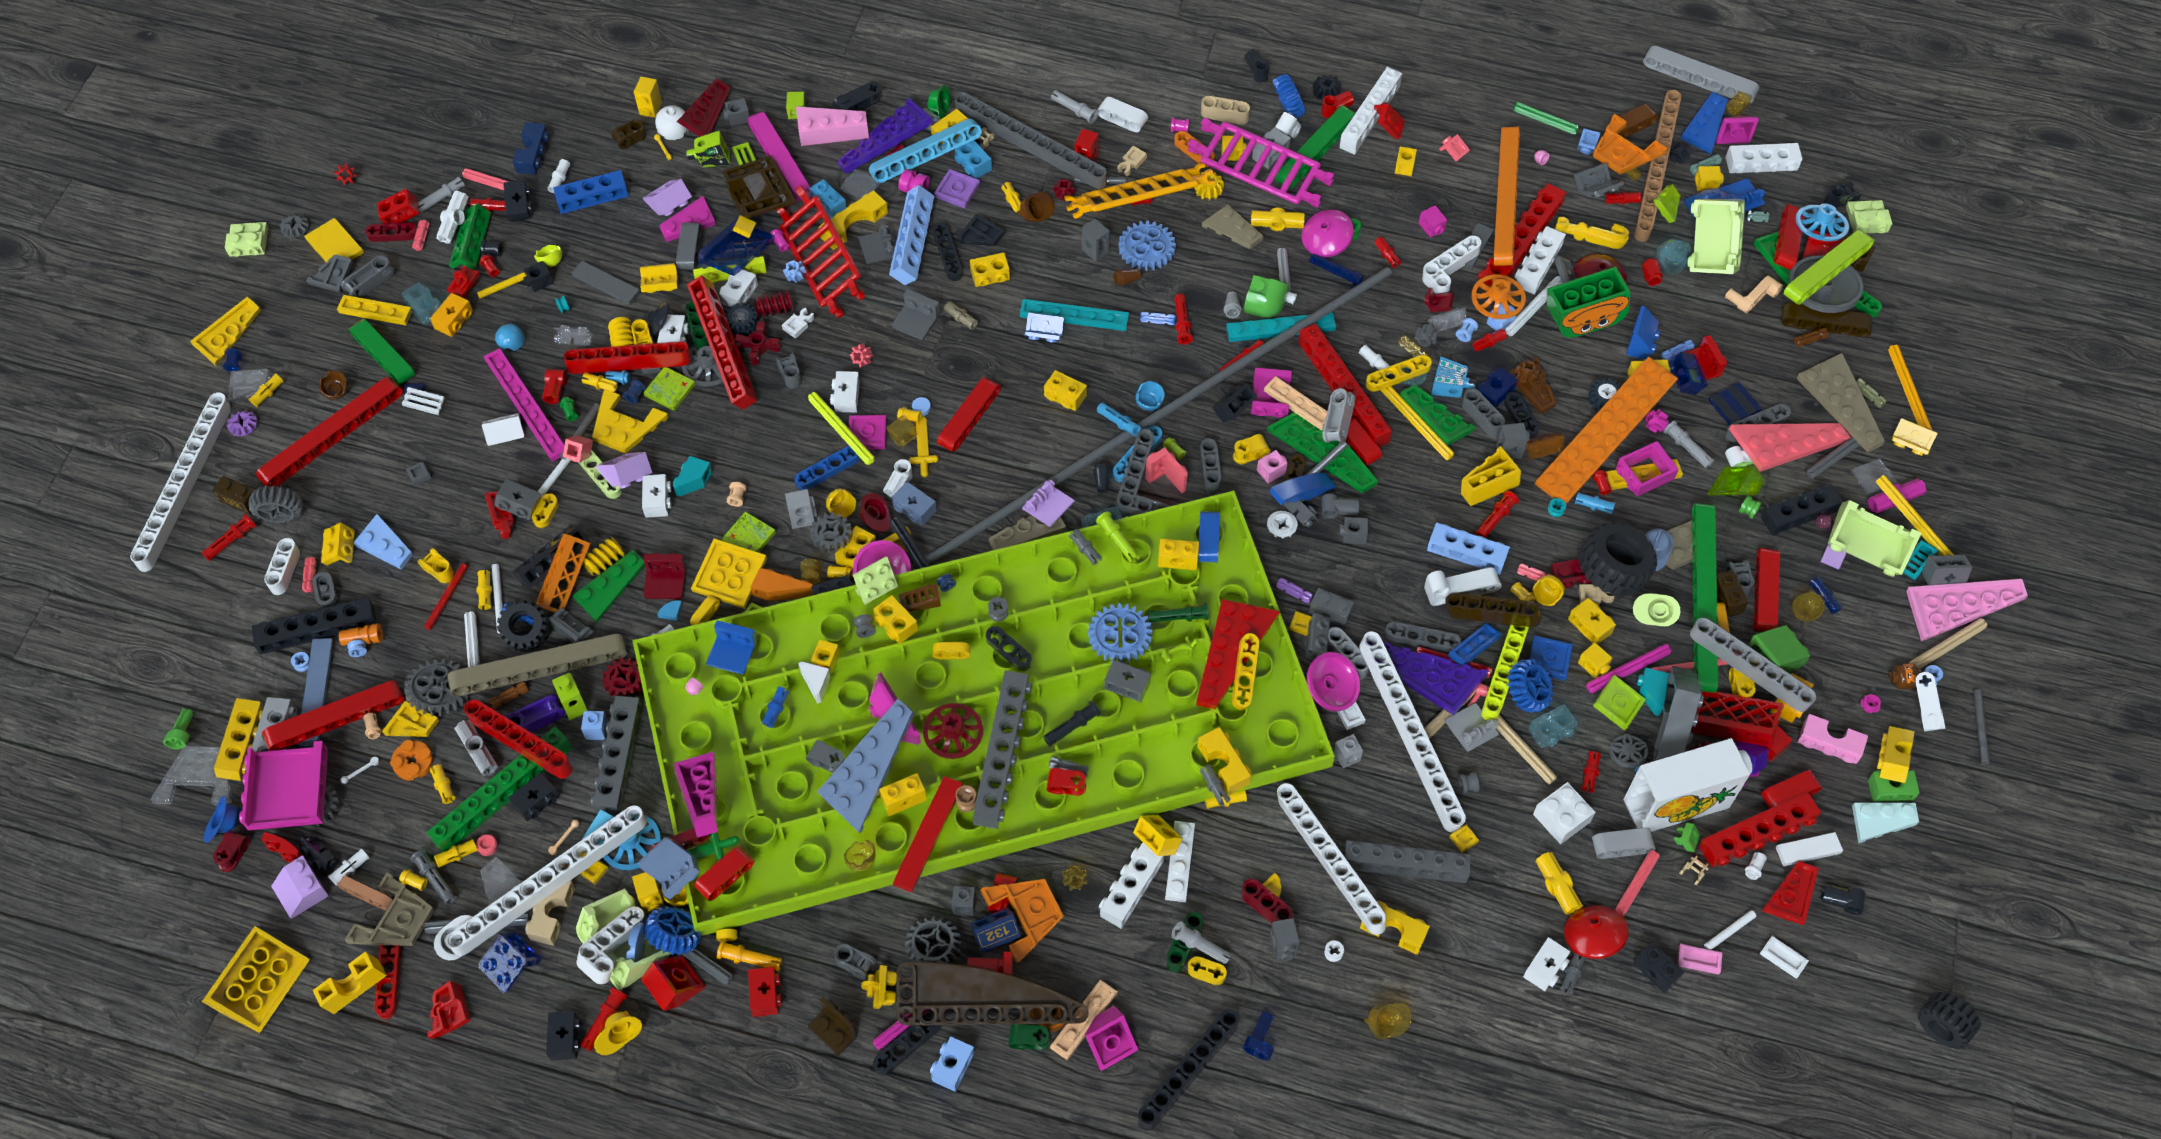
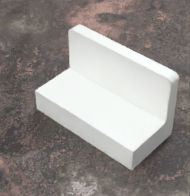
[482,413,524,446]

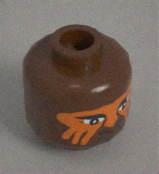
[1889,664,1922,689]

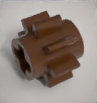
[1514,361,1539,383]

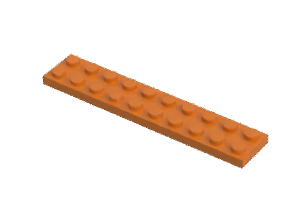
[1535,357,1678,505]

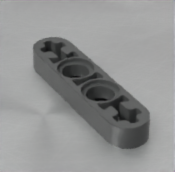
[1725,404,1791,442]
[1385,622,1461,653]

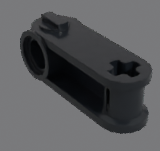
[832,82,881,111]

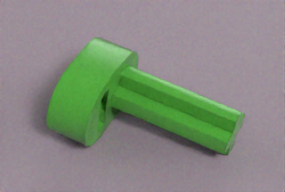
[163,708,194,750]

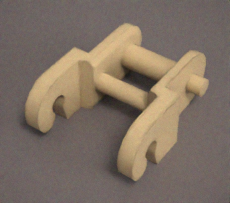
[974,127,995,149]
[1679,855,1709,886]

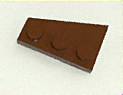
[1508,356,1557,415]

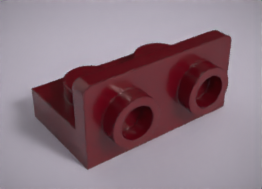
[1550,559,1592,589]

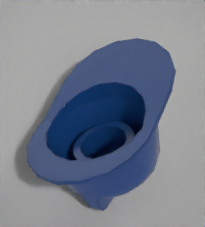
[203,796,242,843]

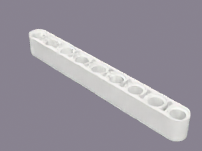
[1277,783,1386,935]

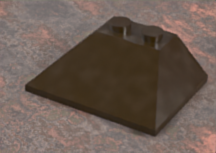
[722,156,796,219]

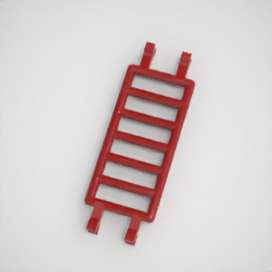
[776,185,866,318]

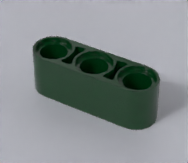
[685,301,710,350]
[1166,912,1203,973]

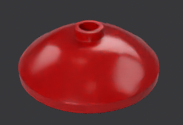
[1564,905,1629,959]

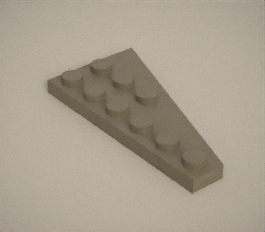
[1797,353,1885,453]

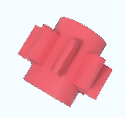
[850,343,874,367]

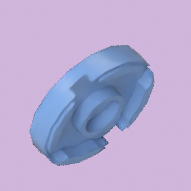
[626,922,647,963]

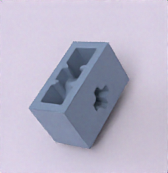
[892,482,937,526]

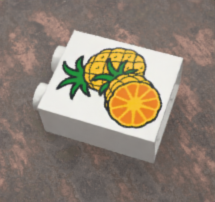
[1623,738,1752,832]

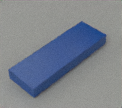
[1448,622,1501,666]

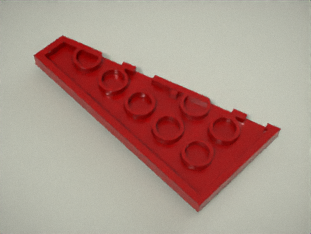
[1196,599,1280,709]

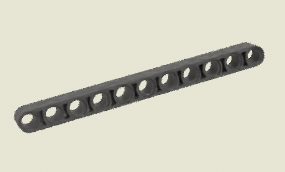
[954,92,1107,189]

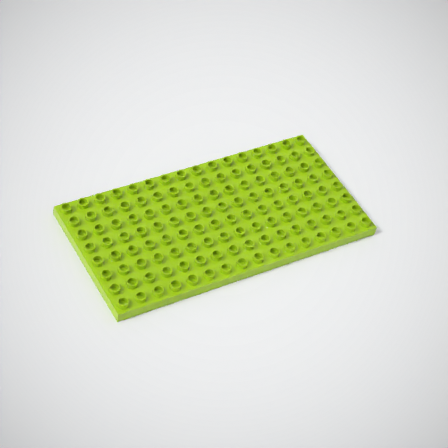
[632,491,1335,936]

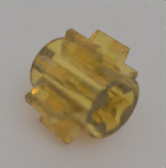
[1062,864,1087,891]

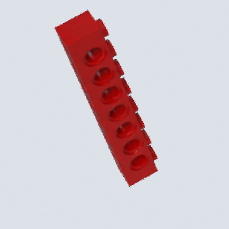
[1478,183,1566,291]
[687,275,758,410]
[1298,323,1392,447]

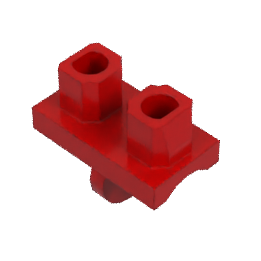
[447,266,480,299]

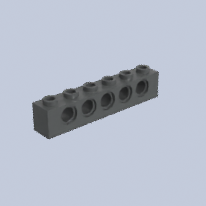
[591,696,642,815]
[1344,841,1471,883]

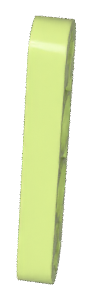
[578,450,622,499]

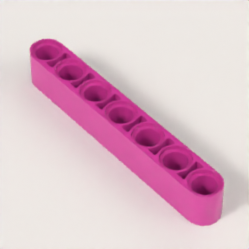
[747,111,811,202]

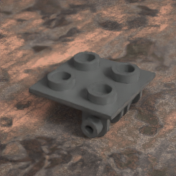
[858,224,896,265]

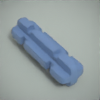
[1661,340,1695,361]

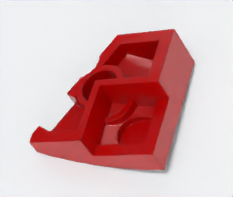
[427,981,471,1039]

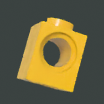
[1221,136,1246,161]
[1395,147,1417,176]
[1695,166,1724,191]
[811,639,840,674]
[1578,643,1612,678]

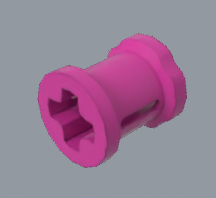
[1171,117,1189,133]

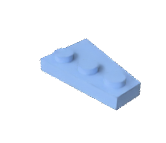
[354,514,413,570]

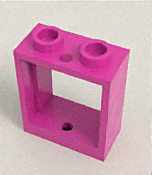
[1616,441,1679,496]

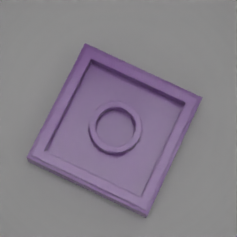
[934,169,980,208]

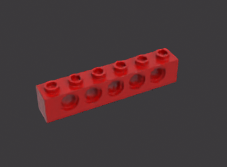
[1699,792,1821,868]

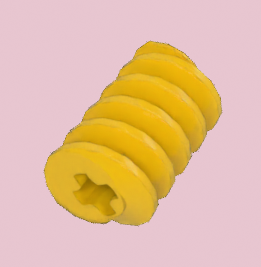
[608,317,634,347]
[582,537,625,576]

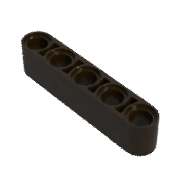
[1782,303,1872,337]
[1445,593,1542,627]

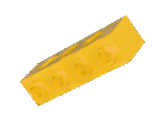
[214,698,263,781]

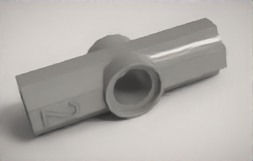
[454,720,498,776]

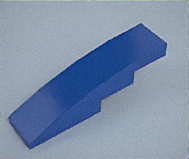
[1270,473,1336,505]

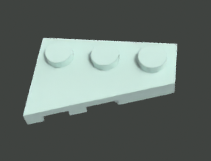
[1852,803,1919,843]

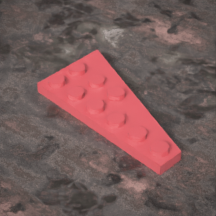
[1729,423,1851,472]

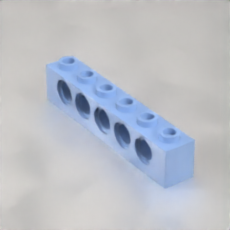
[889,185,934,285]

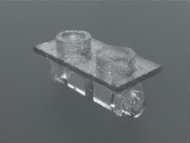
[1428,307,1466,332]
[553,325,594,346]

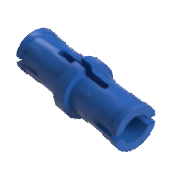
[761,687,790,728]

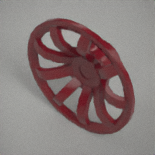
[923,703,983,759]

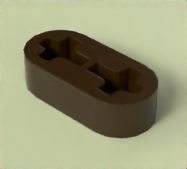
[1284,454,1306,482]

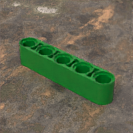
[348,319,415,385]

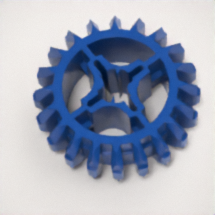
[1273,74,1305,119]
[1507,659,1554,713]
[644,906,701,956]

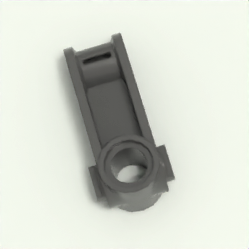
[341,255,394,298]

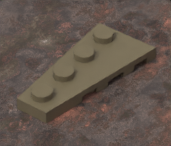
[988,515,1066,550]

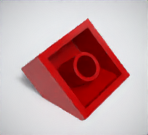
[641,955,706,1011]

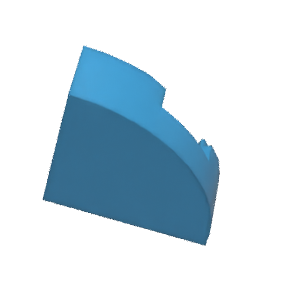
[657,601,682,621]

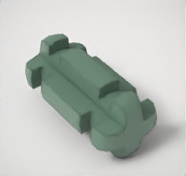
[1747,210,1769,223]

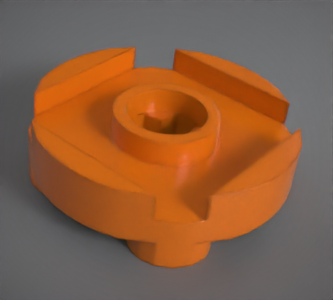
[390,740,433,781]

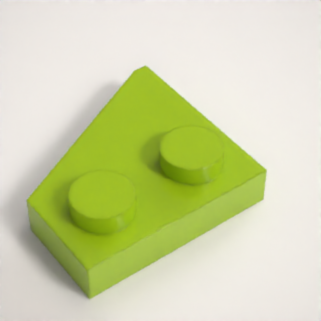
[1654,184,1681,223]

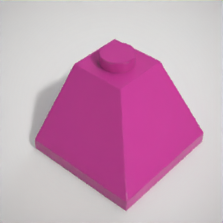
[1716,116,1759,144]
[1085,1006,1138,1071]

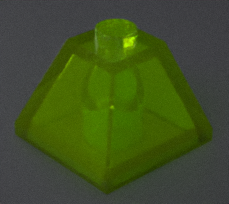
[1707,466,1765,496]

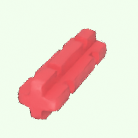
[412,220,429,251]
[302,557,317,593]
[1517,563,1554,581]

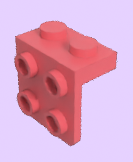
[1145,447,1188,494]

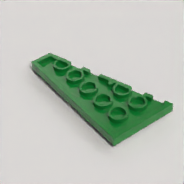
[1267,412,1378,493]

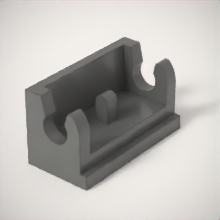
[548,608,595,643]

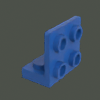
[706,620,757,674]

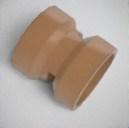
[956,785,977,812]

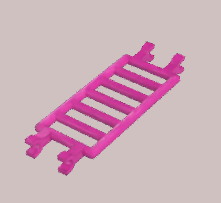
[1188,117,1334,208]

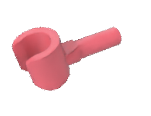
[1468,684,1489,707]

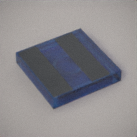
[1709,383,1762,425]

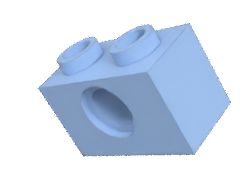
[930,1036,975,1092]

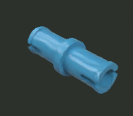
[1575,492,1615,514]

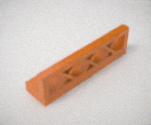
[536,534,590,613]

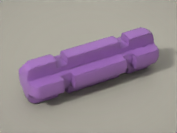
[1276,578,1313,603]

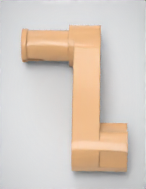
[1725,275,1783,314]

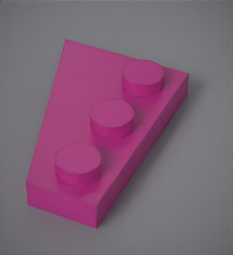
[659,196,716,242]

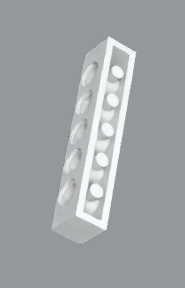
[1340,67,1402,155]

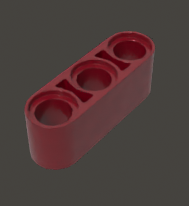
[1241,878,1293,924]

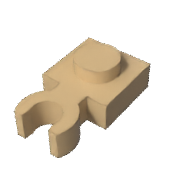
[1117,146,1147,177]
[1578,584,1614,605]

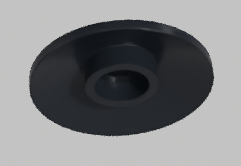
[648,302,669,336]

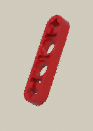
[374,945,401,1019]

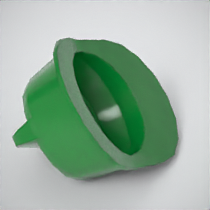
[927,85,951,120]

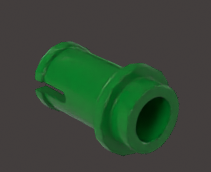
[560,397,578,422]

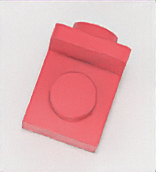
[1439,134,1470,161]

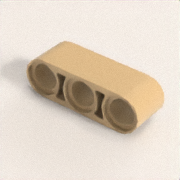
[1201,96,1250,125]

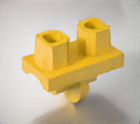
[861,965,897,1009]

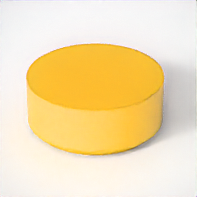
[716,929,737,942]

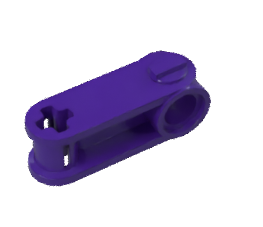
[506,694,566,733]

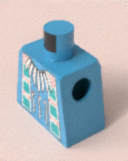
[1431,357,1477,398]

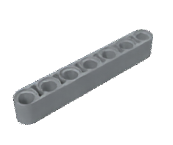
[1643,46,1759,104]
[1690,618,1816,712]

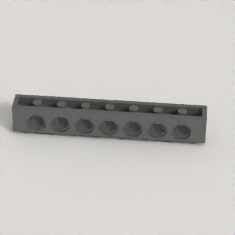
[973,671,1032,829]

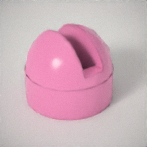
[1534,150,1550,165]
[686,677,704,695]

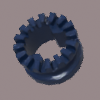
[937,574,956,592]

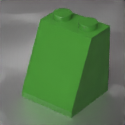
[1748,625,1810,678]

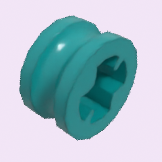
[555,295,570,313]
[1548,498,1566,517]

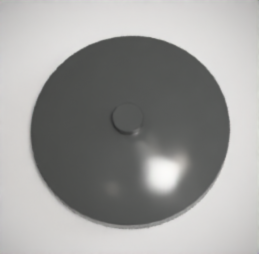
[1789,256,1863,313]

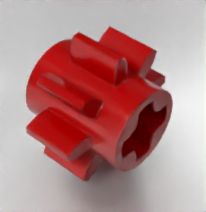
[334,162,357,185]

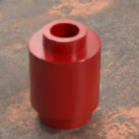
[1641,258,1663,286]

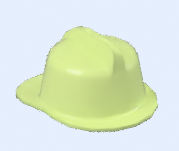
[1633,593,1681,626]

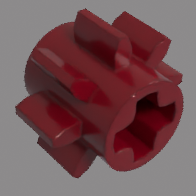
[1053,179,1075,201]

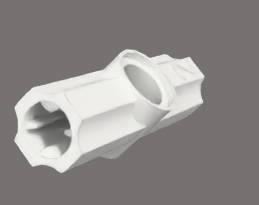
[436,191,469,244]

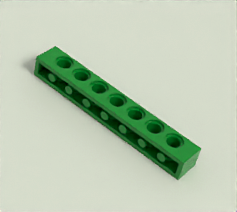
[426,727,572,852]

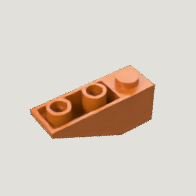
[750,568,813,602]

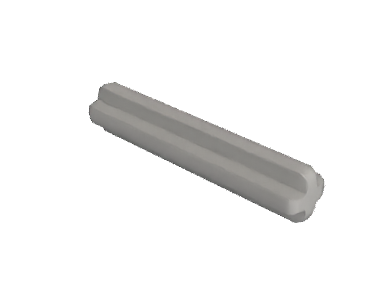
[1277,248,1291,292]

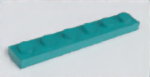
[1020,299,1129,331]
[1226,312,1336,342]

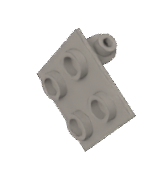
[1444,703,1499,752]

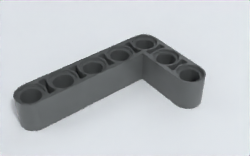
[1115,429,1169,517]

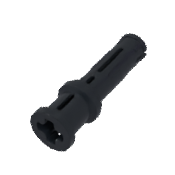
[1043,700,1101,747]

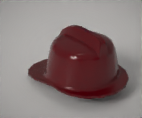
[859,493,891,532]

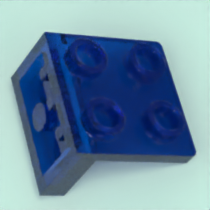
[478,932,542,993]

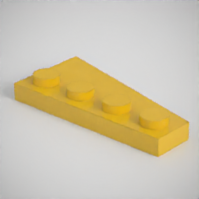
[190,297,261,367]

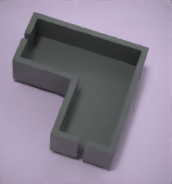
[1653,666,1703,761]

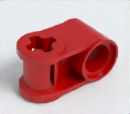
[1046,768,1087,796]

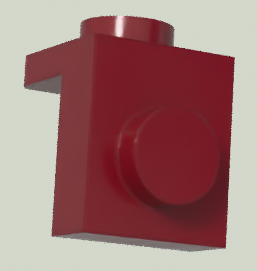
[1424,288,1454,312]

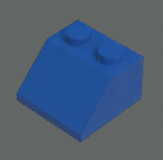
[1626,306,1660,360]

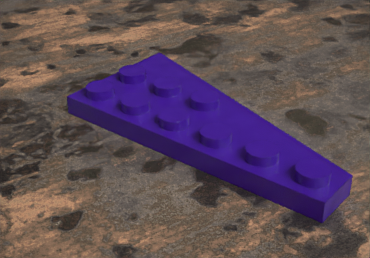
[837,98,933,174]
[1359,641,1488,716]

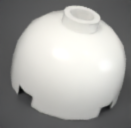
[655,105,689,140]

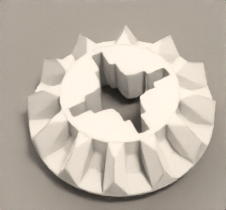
[1267,511,1298,539]

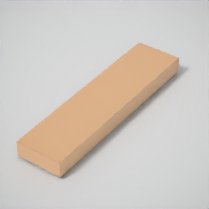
[1264,376,1327,431]
[1050,979,1118,1061]

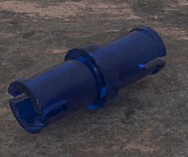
[1809,577,1842,614]

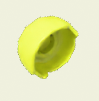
[534,245,562,268]

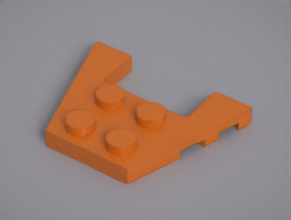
[1593,114,1668,174]
[980,879,1064,963]

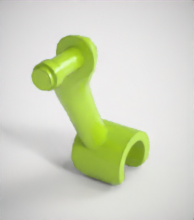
[1158,638,1199,665]

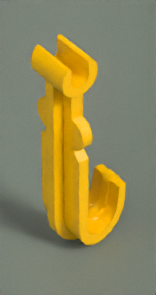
[1555,217,1629,249]

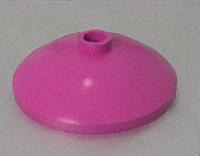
[1302,209,1354,257]
[853,540,911,575]
[1307,652,1360,711]

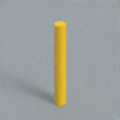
[477,272,525,299]

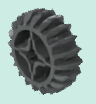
[249,485,303,523]
[905,915,962,962]

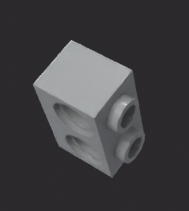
[785,489,817,529]

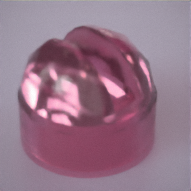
[1816,514,1831,529]

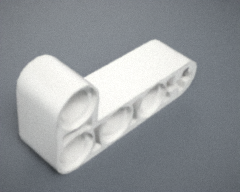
[1422,236,1481,294]
[1424,567,1502,606]
[576,906,644,984]

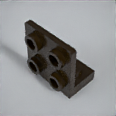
[808,997,856,1056]

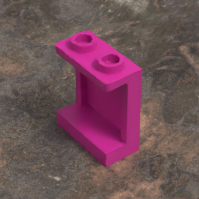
[1251,368,1292,418]

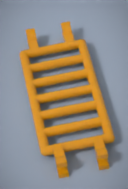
[1064,162,1215,219]

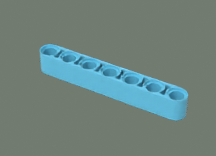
[869,119,982,183]

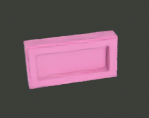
[1677,944,1723,974]

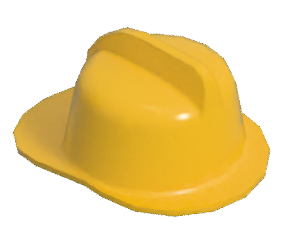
[594,1011,642,1055]

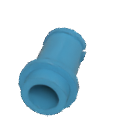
[606,370,631,385]

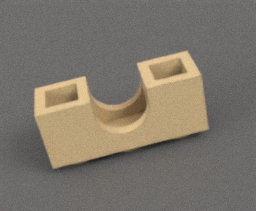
[525,877,575,946]

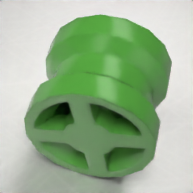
[1739,495,1762,519]

